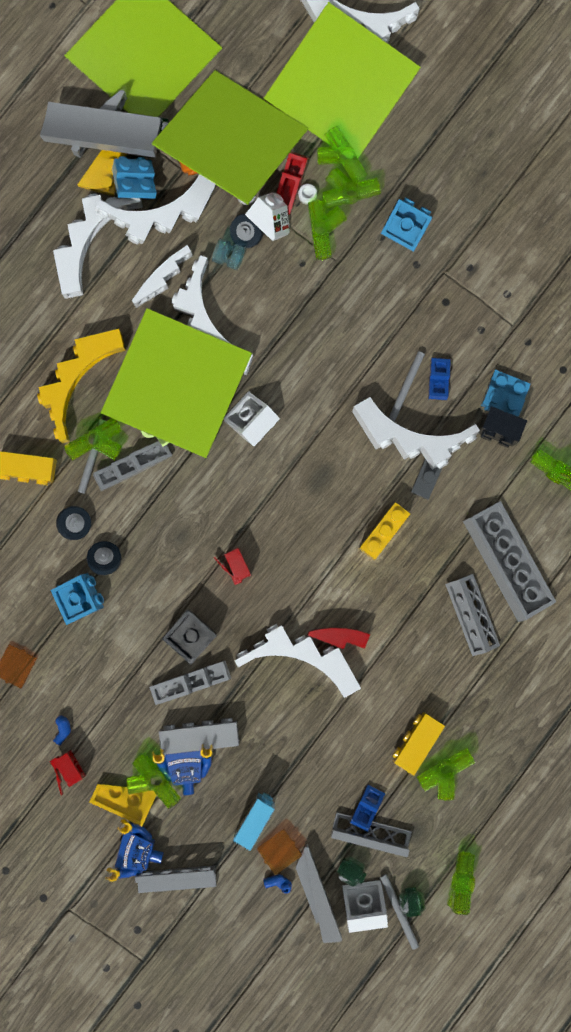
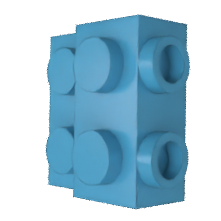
[112,156,157,199]
[381,197,433,252]
[480,370,531,417]
[51,573,104,625]

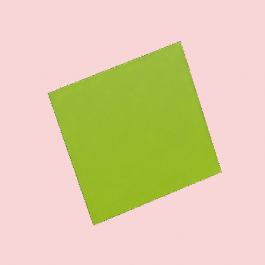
[64,0,222,117]
[264,2,421,163]
[152,70,308,205]
[101,308,252,458]

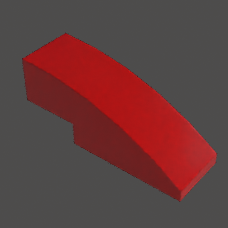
[277,151,309,215]
[307,627,370,649]

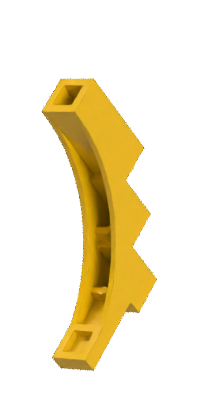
[37,329,126,443]

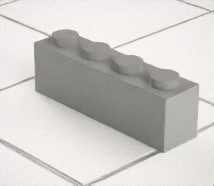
[159,718,240,755]

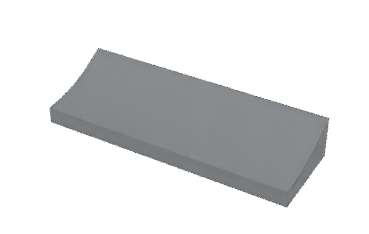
[40,102,162,157]
[463,501,556,622]

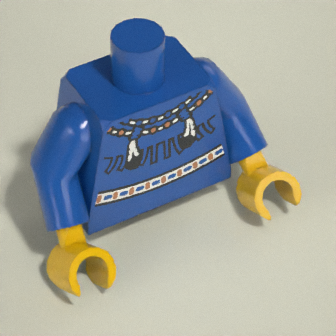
[152,744,213,795]
[106,819,164,882]

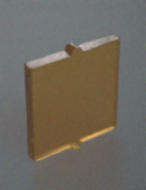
[0,644,37,689]
[257,829,302,875]

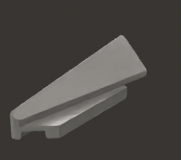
[296,844,343,943]

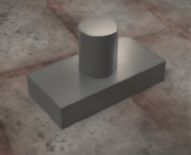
[411,459,442,500]

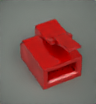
[213,548,252,585]
[49,750,86,795]

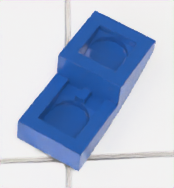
[428,358,450,400]
[350,785,385,832]

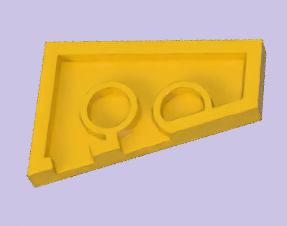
[77,150,127,197]
[89,784,159,826]

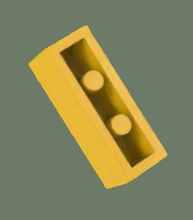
[0,451,57,485]
[359,502,410,560]
[392,712,445,776]

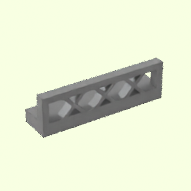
[445,574,500,656]
[331,811,412,858]
[135,865,217,893]

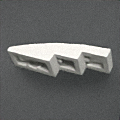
[132,245,192,308]

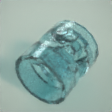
[212,238,245,270]

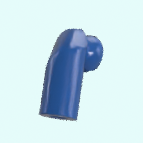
[53,715,71,746]
[263,874,292,894]

